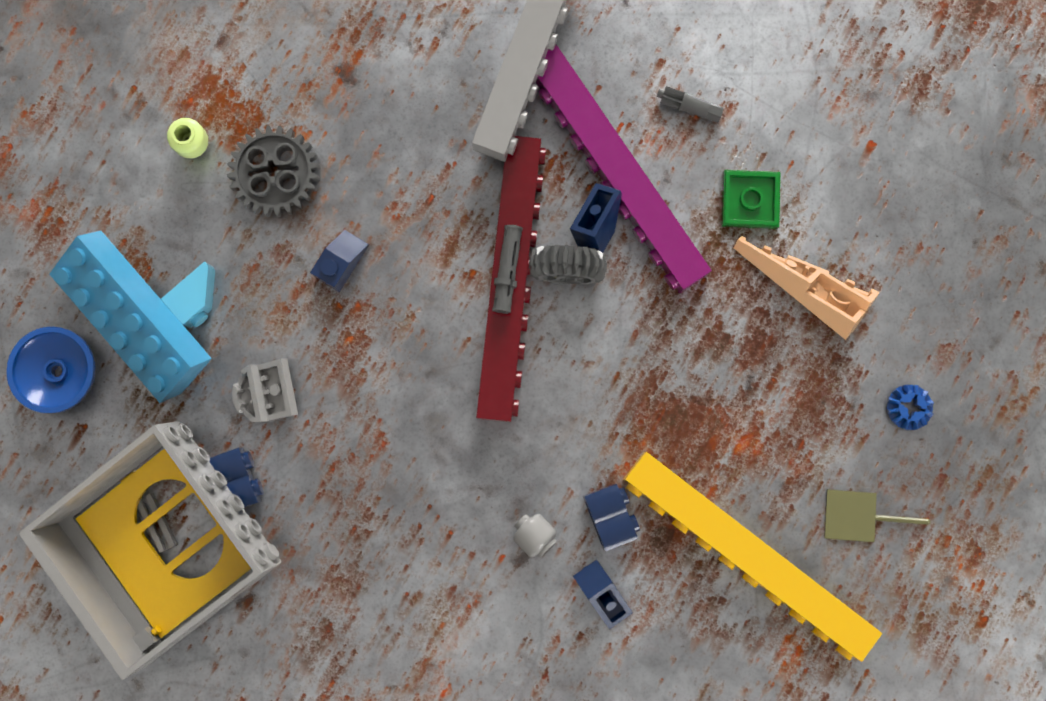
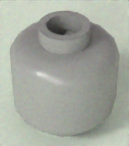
[513,514,557,558]

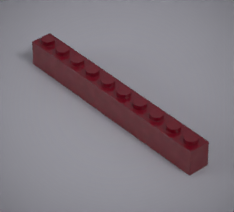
[476,136,546,423]

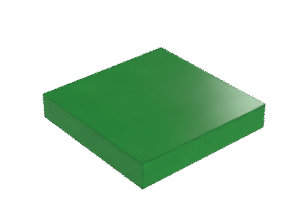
[722,170,781,229]

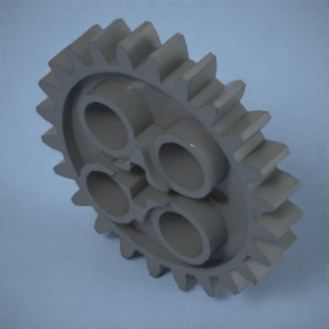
[227,125,321,218]

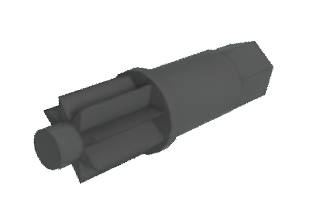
[656,86,724,123]

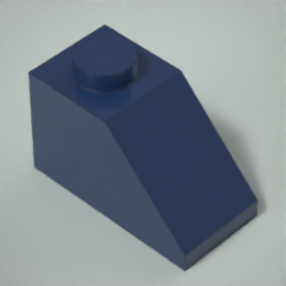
[570,183,622,253]
[310,230,369,292]
[573,560,633,630]

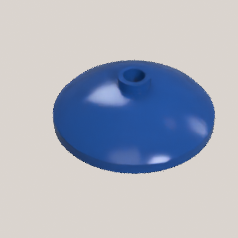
[6,327,95,413]

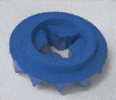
[887,385,934,430]

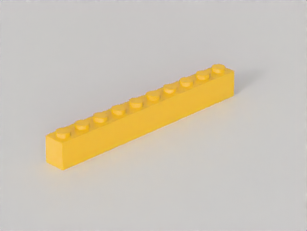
[623,452,883,662]

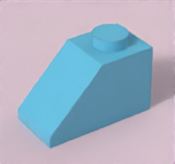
[161,261,215,328]

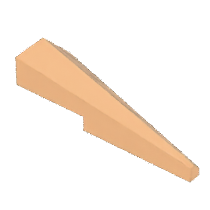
[734,236,879,340]

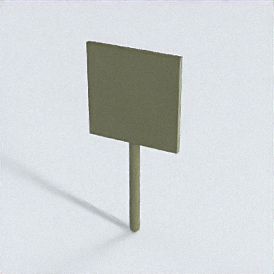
[824,489,931,542]

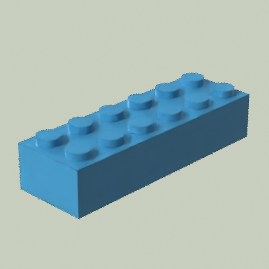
[49,231,212,403]

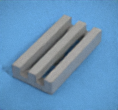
[137,493,178,554]

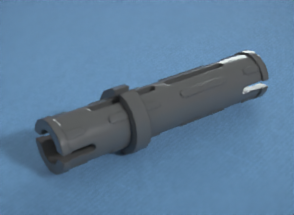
[492,225,523,314]

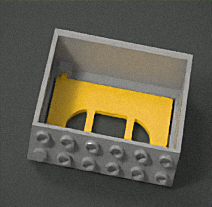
[18,421,282,680]

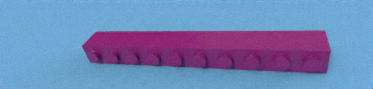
[536,44,712,293]

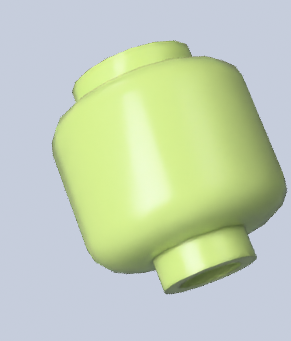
[167,118,208,158]

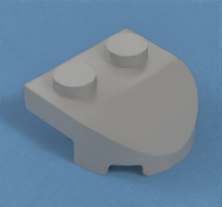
[232,359,298,422]

